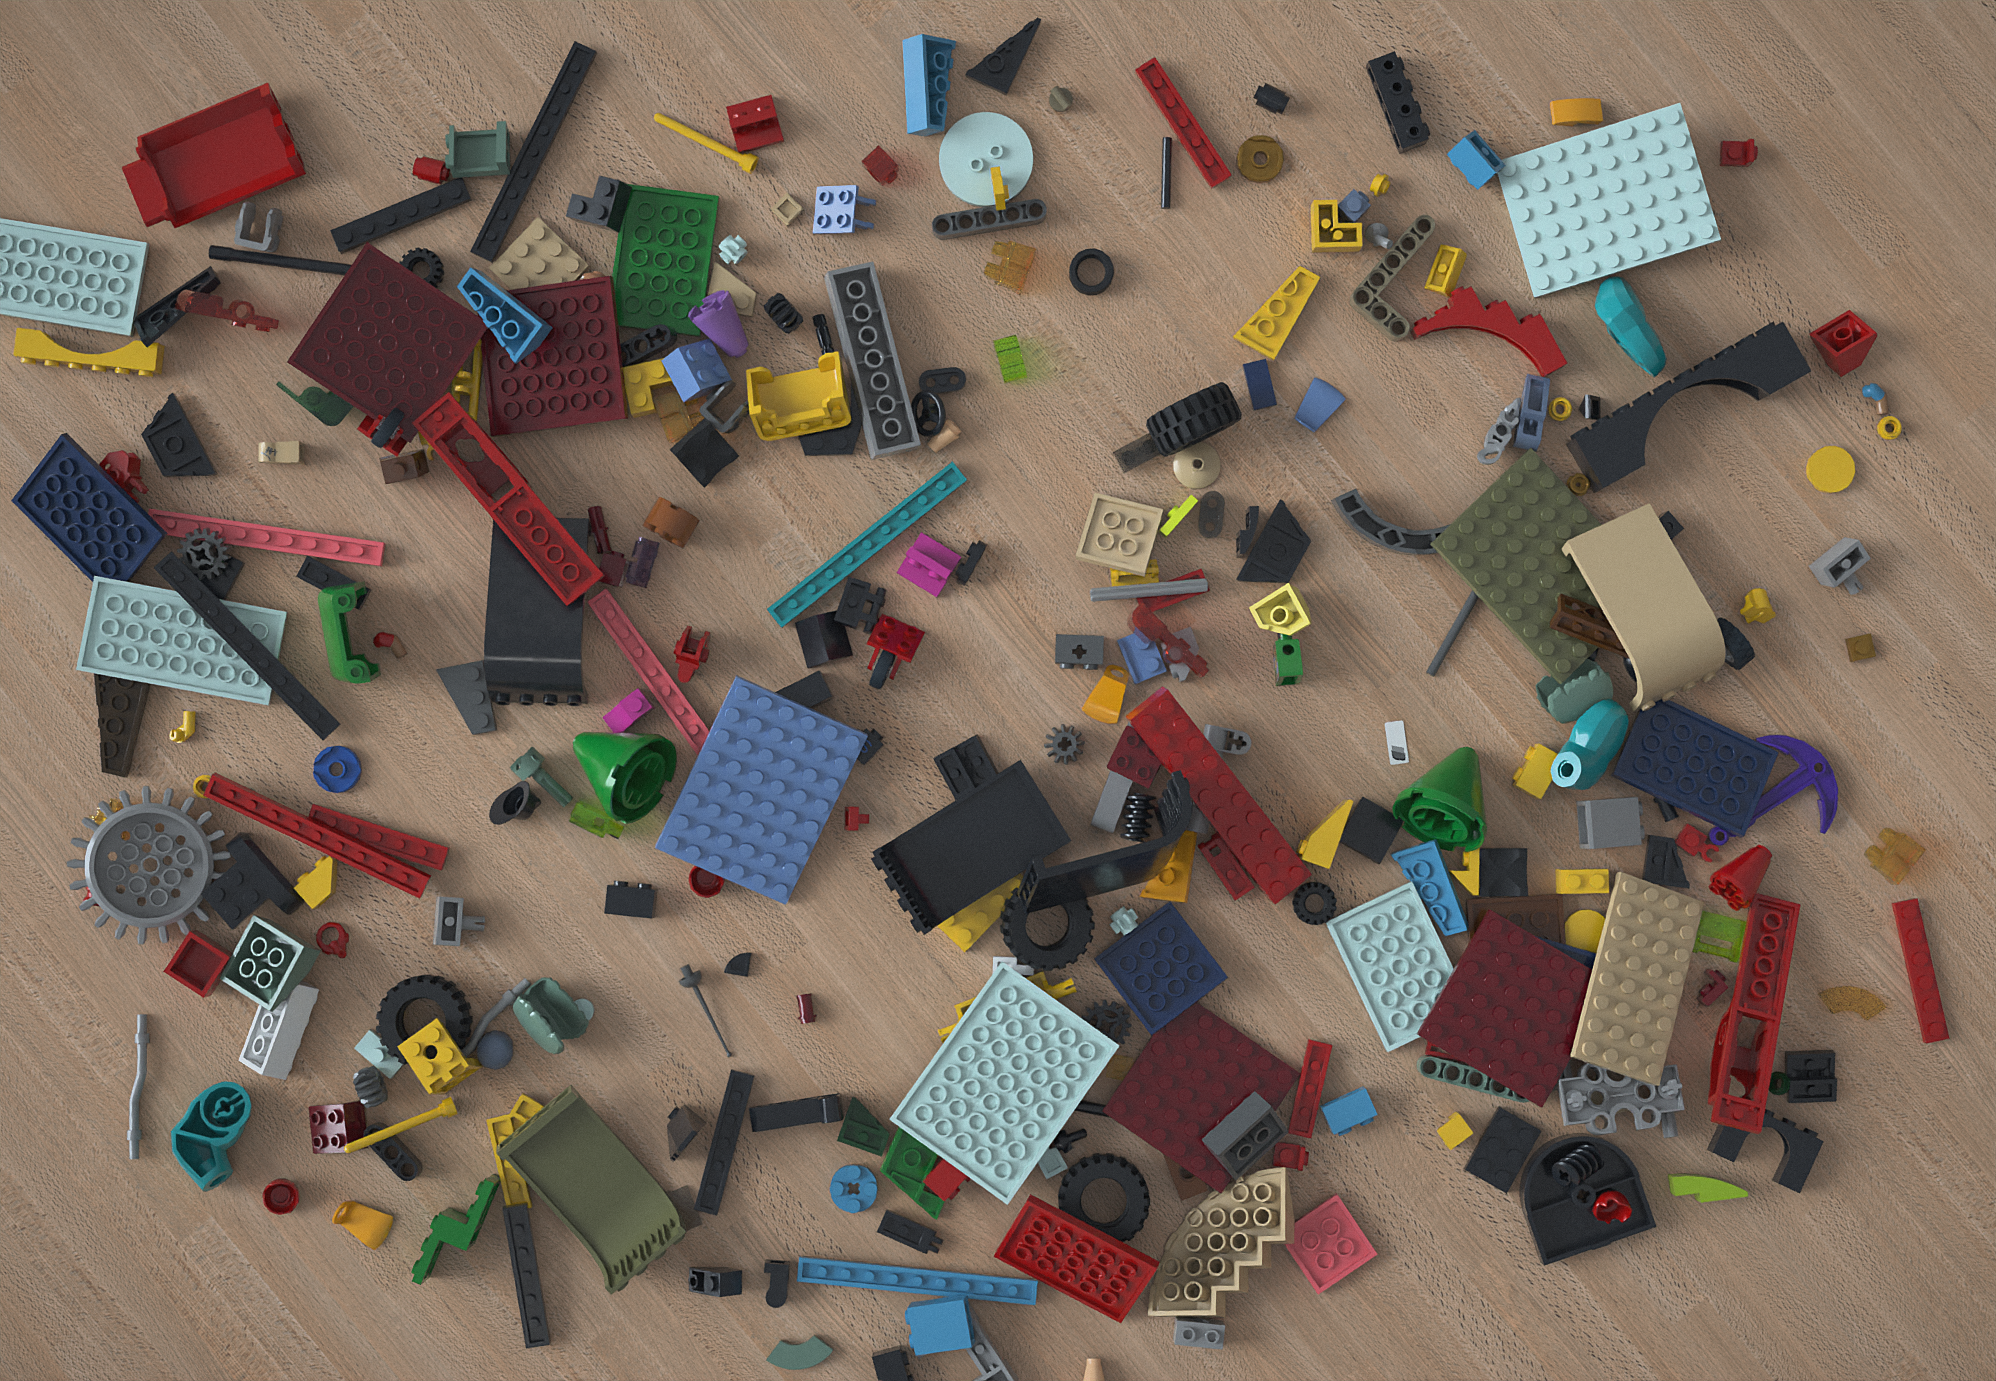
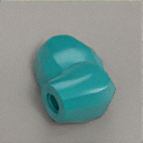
[1595,276,1667,377]
[1551,699,1629,790]
[171,1081,252,1192]

